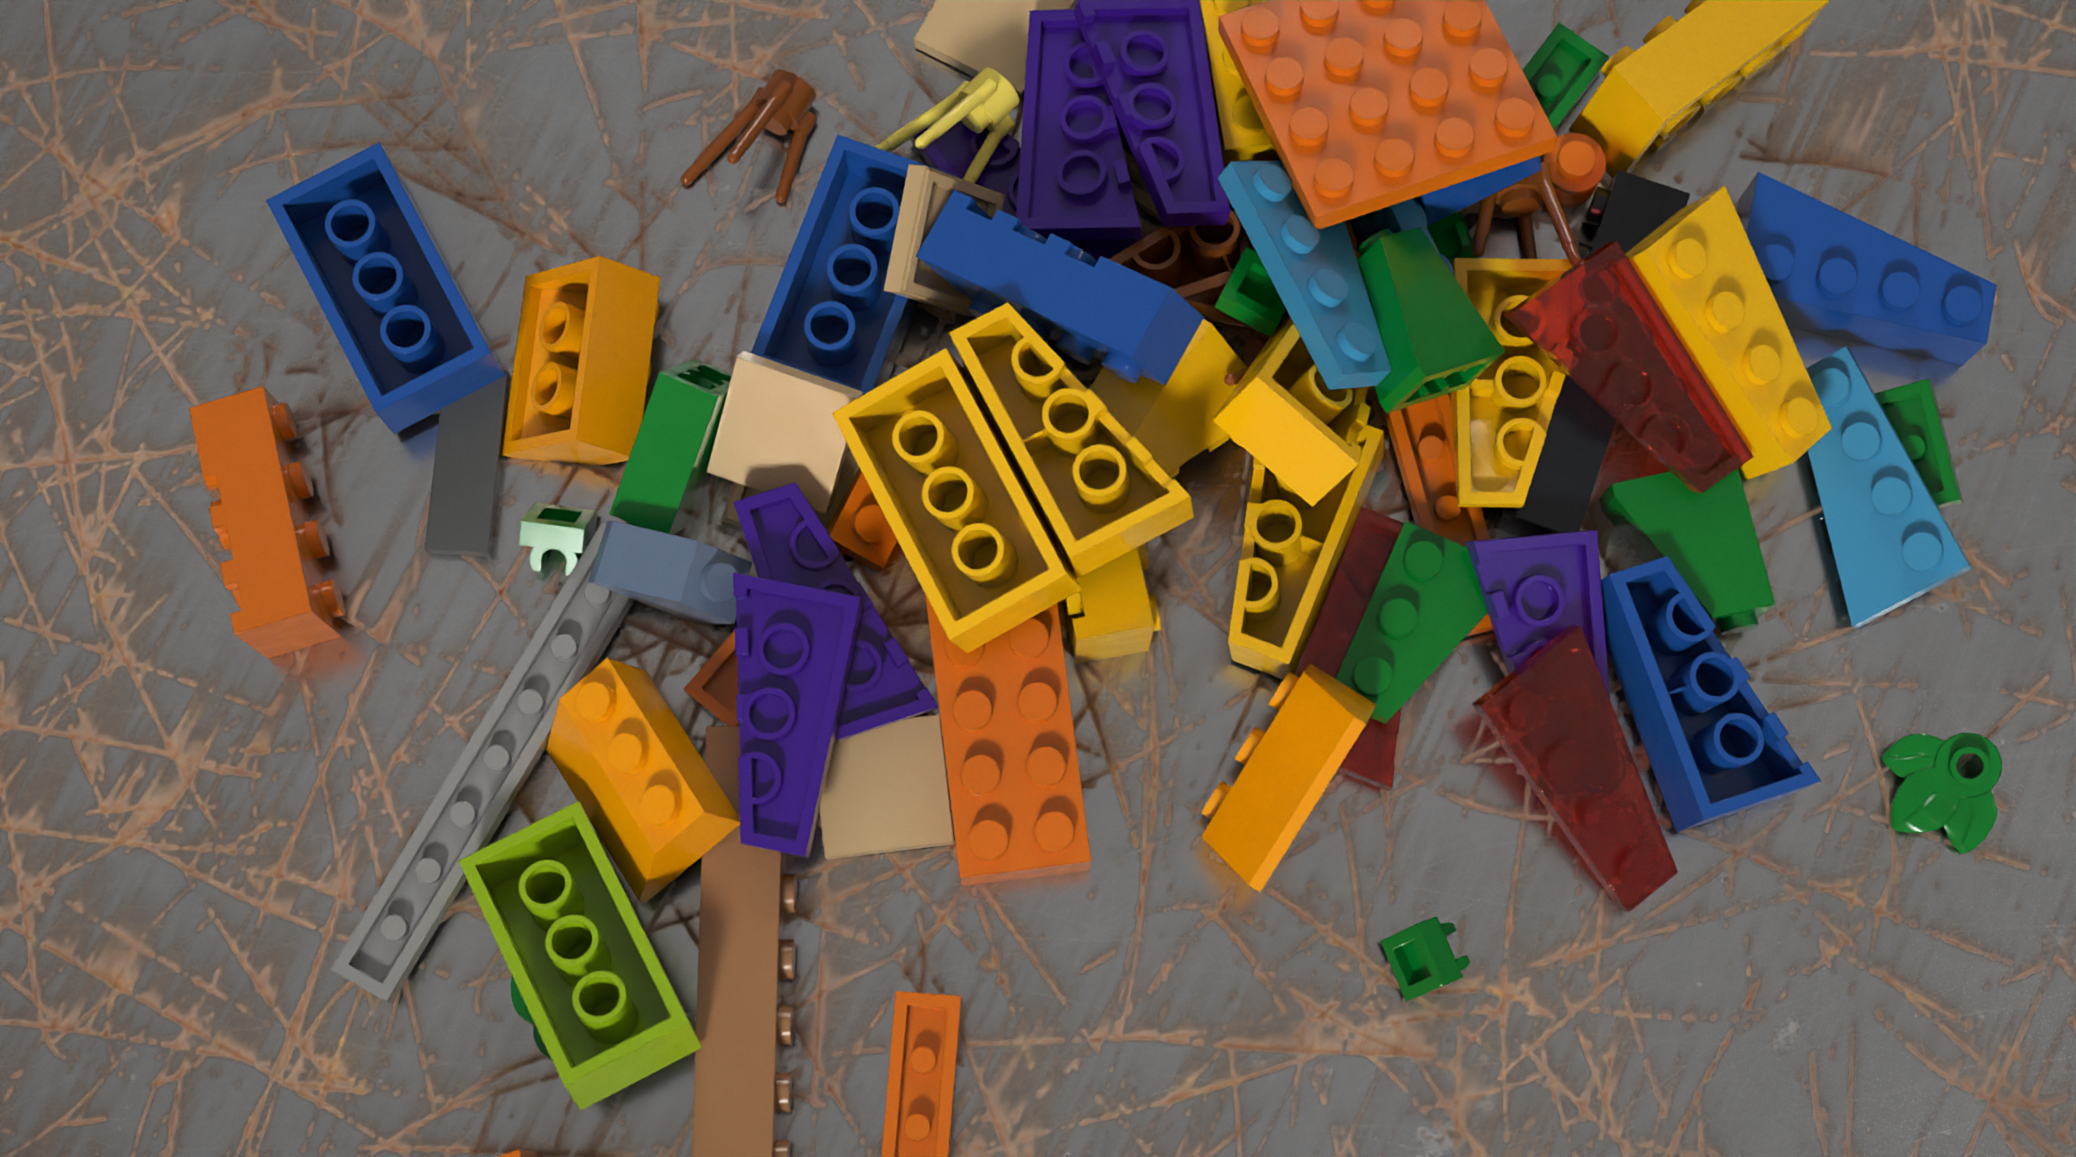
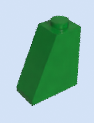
[1357,227,1505,414]
[609,358,732,535]
[1599,458,1775,635]

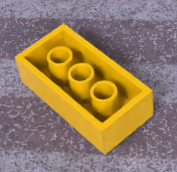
[832,348,1082,653]

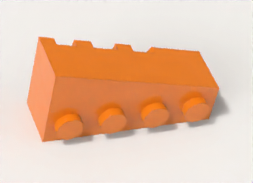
[189,386,345,659]

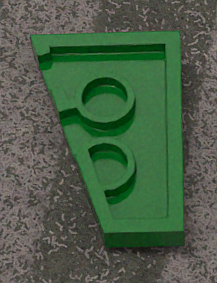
[1335,521,1488,724]

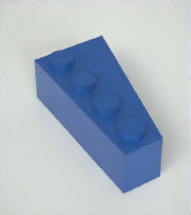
[1737,172,1997,366]
[916,190,1204,385]
[1601,556,1821,833]

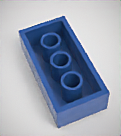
[751,134,956,395]
[266,142,506,434]

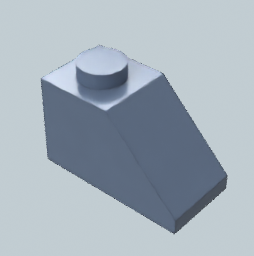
[588,521,752,624]

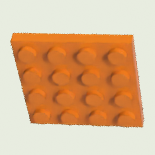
[1218,0,1557,230]

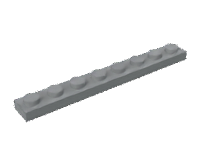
[331,522,635,1003]

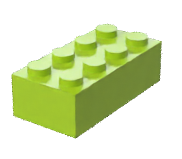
[459,801,702,1111]

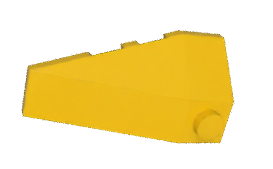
[1450,258,1583,508]

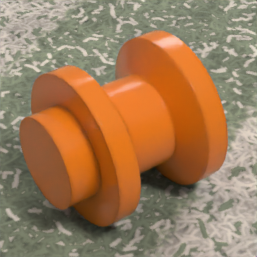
[1541,133,1606,209]

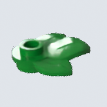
[1881,732,2002,854]

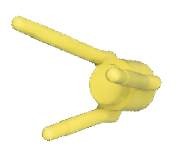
[875,67,1020,184]

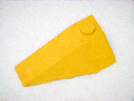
[1027,319,1247,545]

